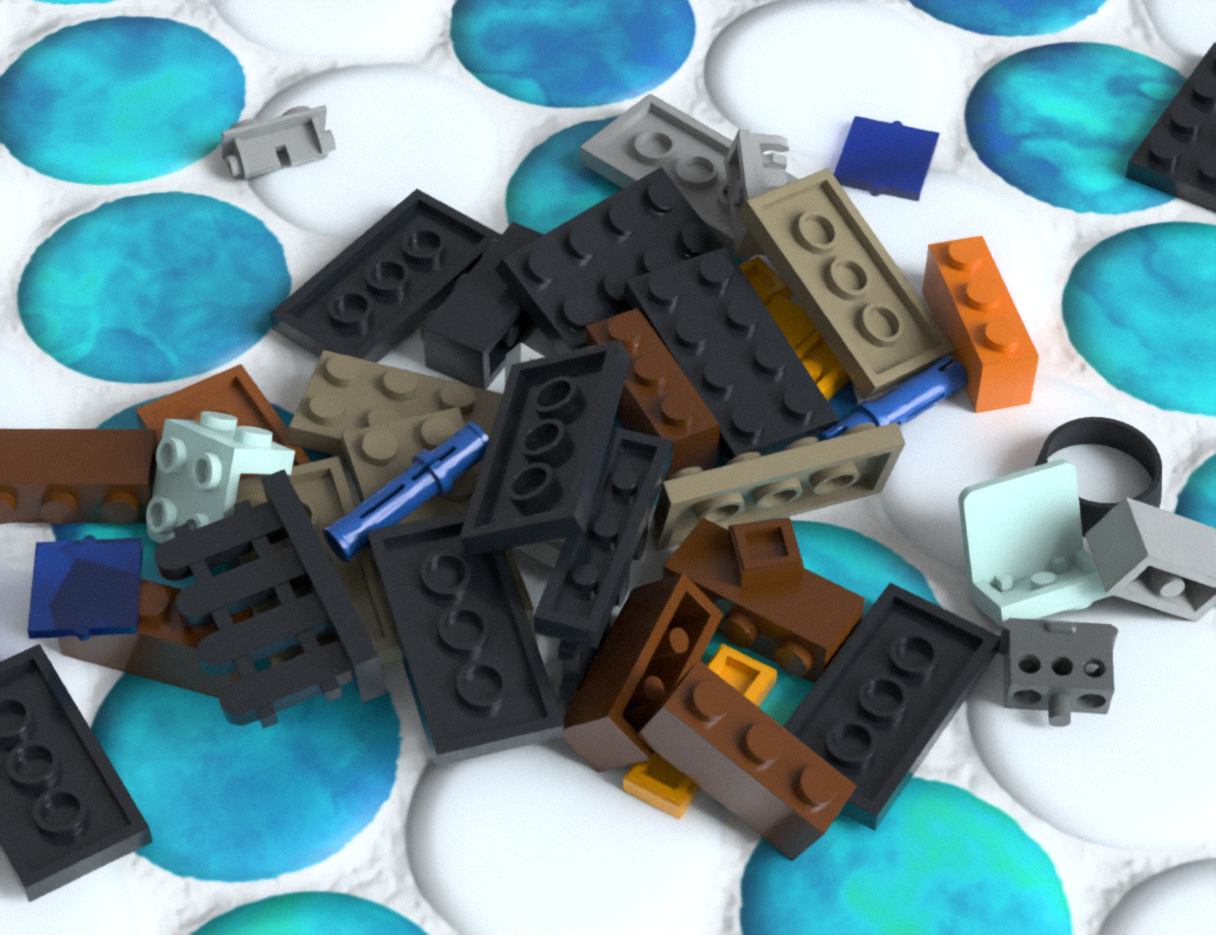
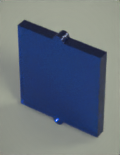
[834,116,940,202]
[27,535,143,642]

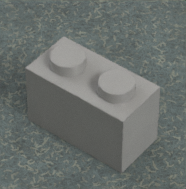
[1085,497,1216,622]

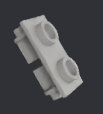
[221,105,336,179]

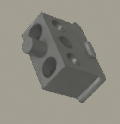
[998,618,1118,727]

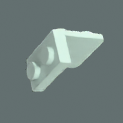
[146,411,295,567]
[958,459,1112,628]

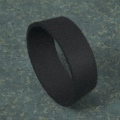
[1034,417,1162,538]

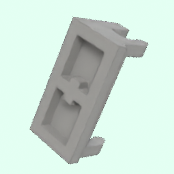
[724,129,789,255]

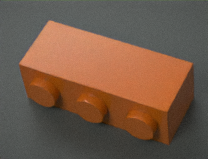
[922,235,1039,413]

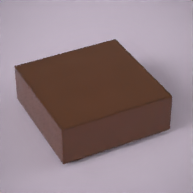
[728,517,804,588]

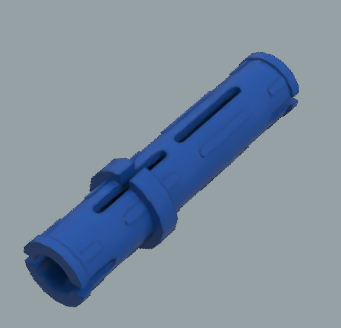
[816,356,967,442]
[322,421,489,563]

